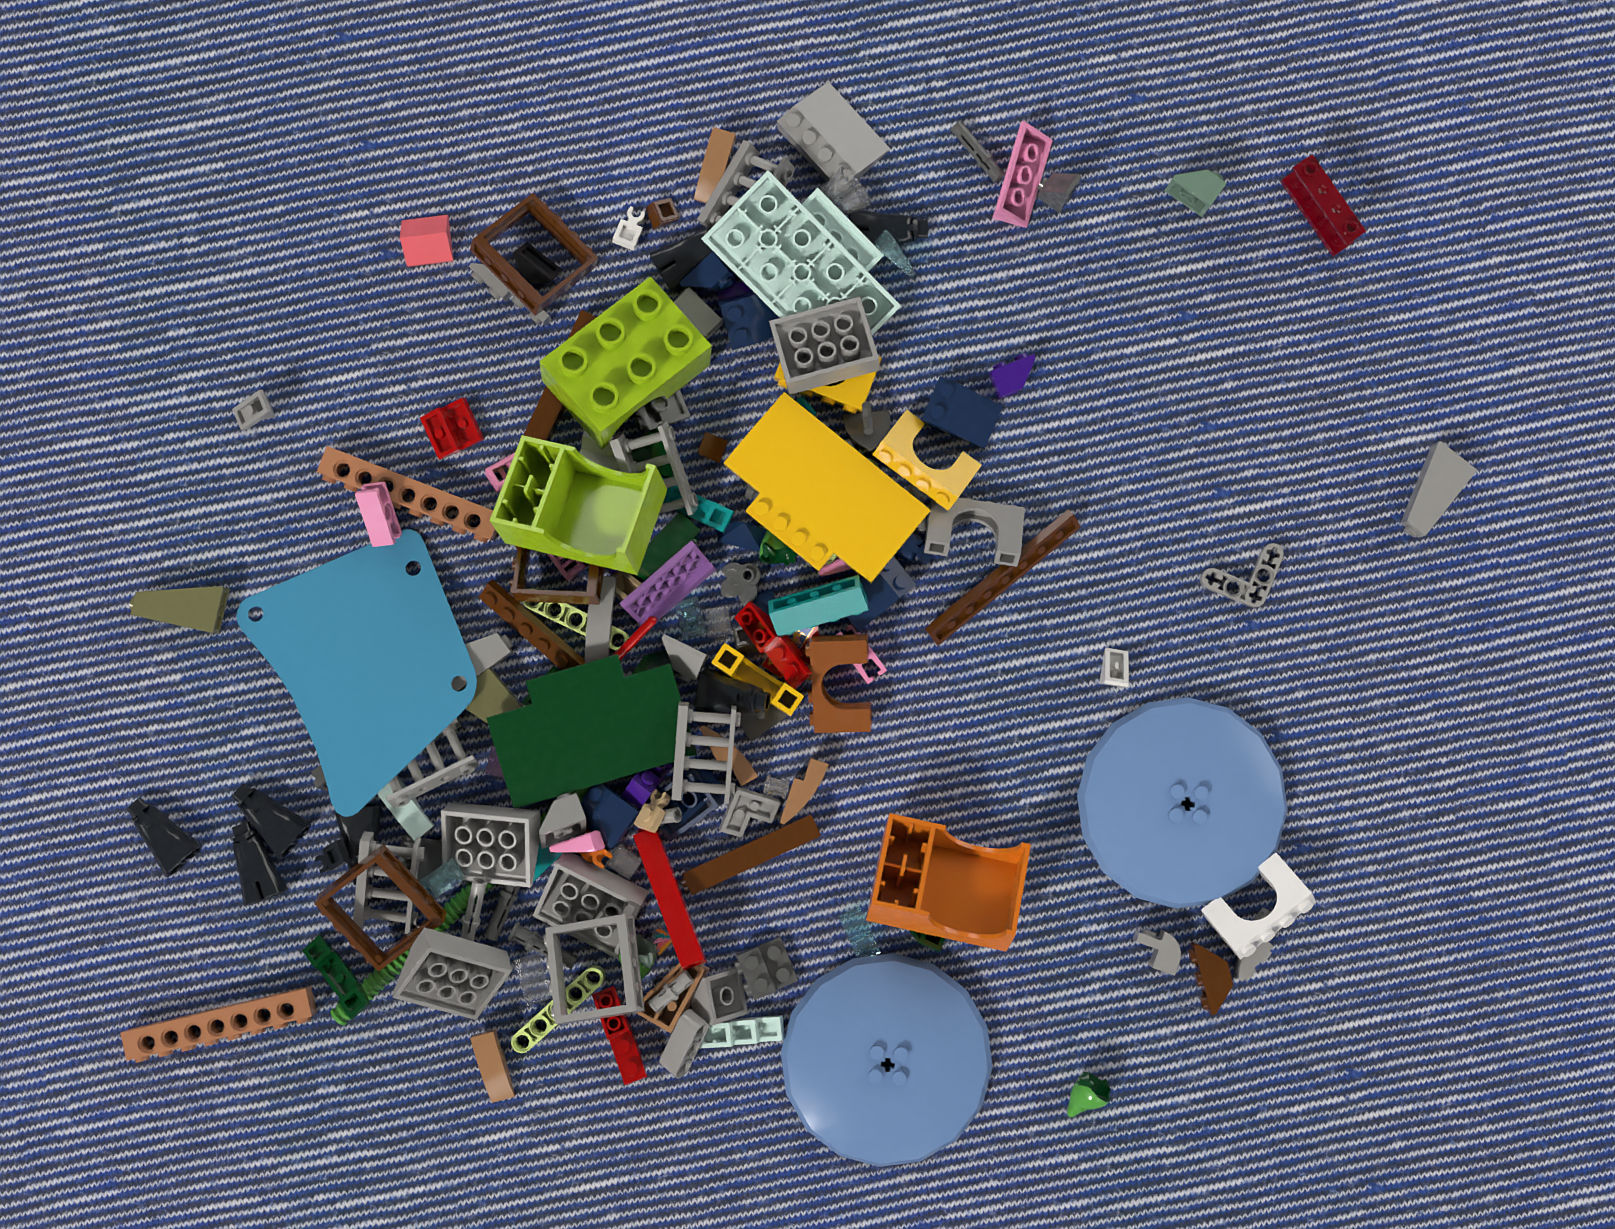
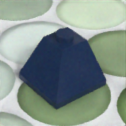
[582,783,640,850]

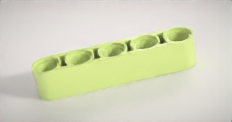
[523,589,629,650]
[511,965,606,1053]

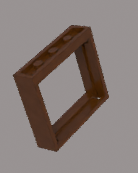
[470,193,598,316]
[509,546,604,605]
[314,844,447,972]

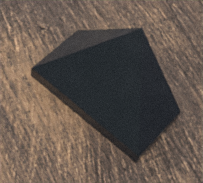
[513,242,563,284]

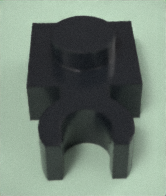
[315,839,351,873]

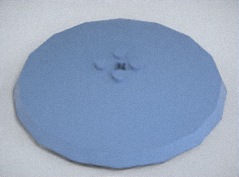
[1077,697,1288,909]
[781,953,993,1167]

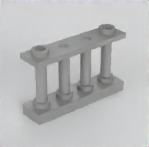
[697,140,796,229]
[609,420,698,516]
[672,701,741,804]
[386,718,480,808]
[353,831,425,934]

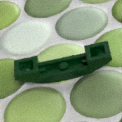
[302,935,370,1020]

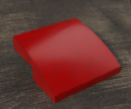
[420,397,485,460]

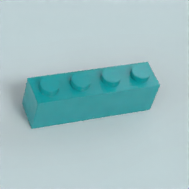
[768,575,868,636]

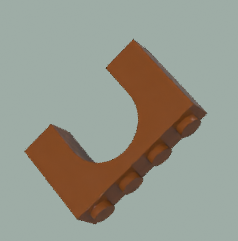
[806,634,872,733]

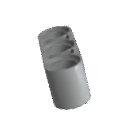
[659,1009,709,1079]

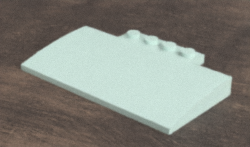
[701,170,901,335]

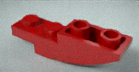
[734,602,812,689]
[592,986,648,1085]

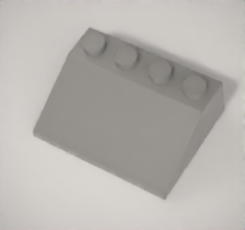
[777,82,891,196]
[769,296,880,395]
[441,802,541,887]
[533,852,649,958]
[392,927,512,1020]

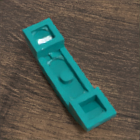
[662,477,734,533]

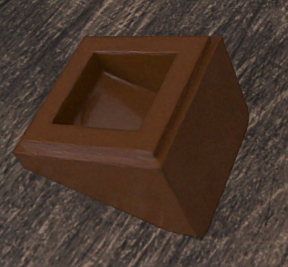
[646,198,680,229]
[697,432,728,463]

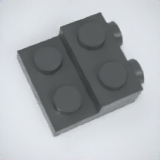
[634,389,691,435]
[734,936,798,1000]

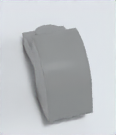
[1133,928,1181,976]

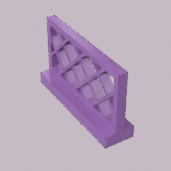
[620,541,716,625]

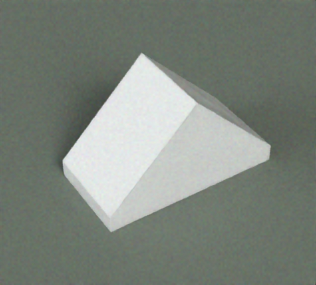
[1099,648,1129,687]

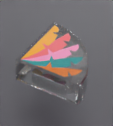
[652,923,672,957]

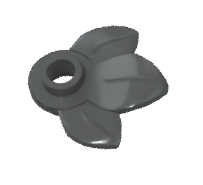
[721,562,761,607]

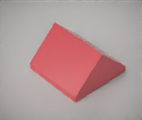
[400,215,454,267]

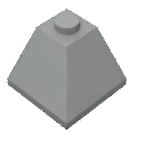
[662,634,709,683]
[539,793,586,849]
[691,968,748,1025]

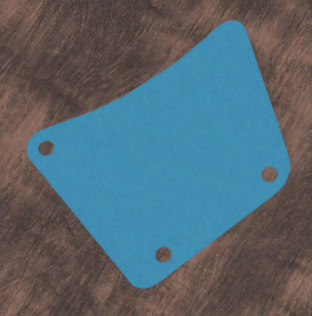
[236,529,477,817]

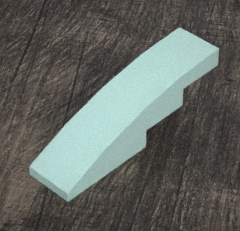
[377,775,434,842]
[700,1015,785,1048]

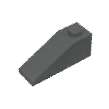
[1037,173,1082,213]

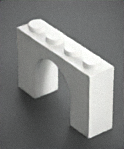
[1201,853,1316,960]

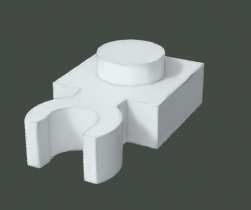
[612,207,645,251]

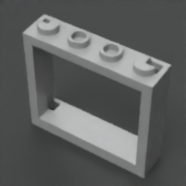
[544,914,644,1024]

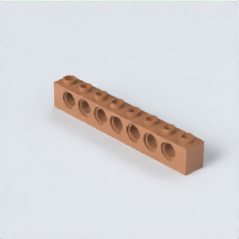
[317,446,498,543]
[120,986,317,1063]

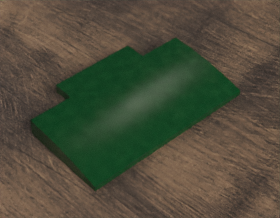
[486,654,697,809]

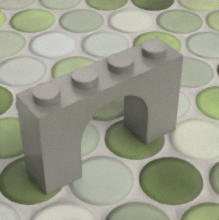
[924,498,1025,567]

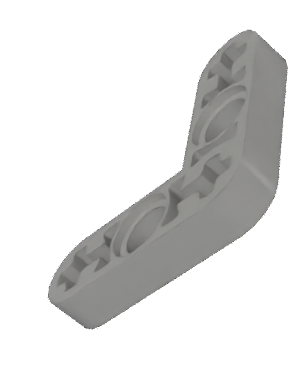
[1200,543,1284,608]

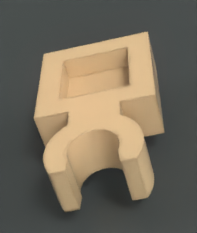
[634,790,671,833]

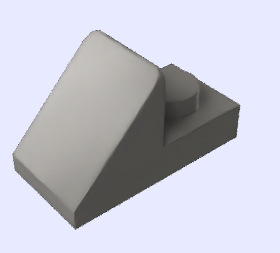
[232,390,276,430]

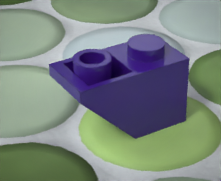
[989,353,1036,400]
[622,763,673,809]

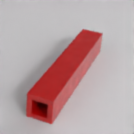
[633,828,707,971]

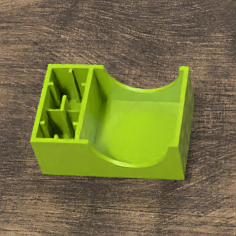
[539,276,712,450]
[490,435,667,575]

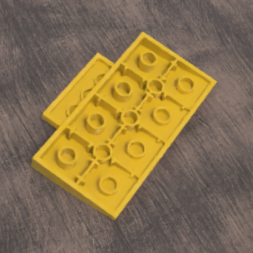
[724,392,931,584]

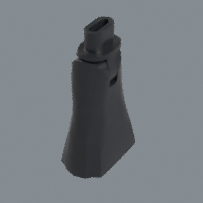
[849,209,928,249]
[650,227,713,293]
[694,668,771,714]
[232,783,311,859]
[126,797,202,877]
[334,804,382,885]
[232,821,289,907]

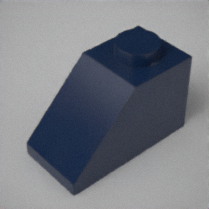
[679,251,738,293]

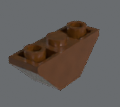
[1188,942,1233,1015]

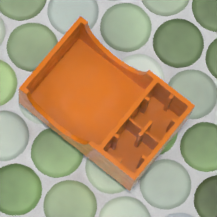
[866,813,1031,952]

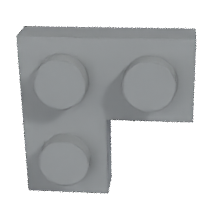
[719,786,780,838]

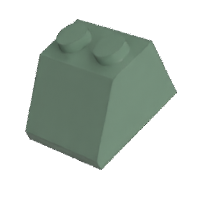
[1164,170,1227,217]

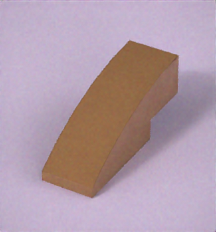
[694,127,736,203]
[700,726,758,786]
[780,758,829,824]
[470,1029,515,1103]

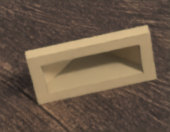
[611,571,642,603]

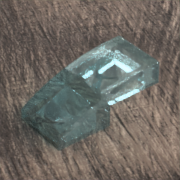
[839,906,881,958]

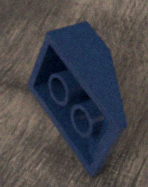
[718,291,779,350]
[922,376,1003,450]
[845,556,917,632]
[646,768,731,842]

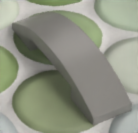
[585,576,617,664]

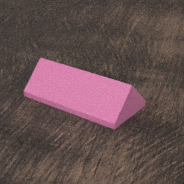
[993,121,1053,228]

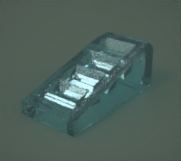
[874,230,915,277]

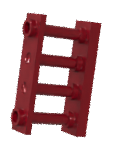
[1280,154,1366,257]

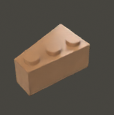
[637,963,710,1033]

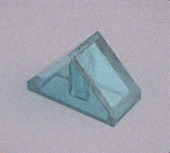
[419,858,466,899]

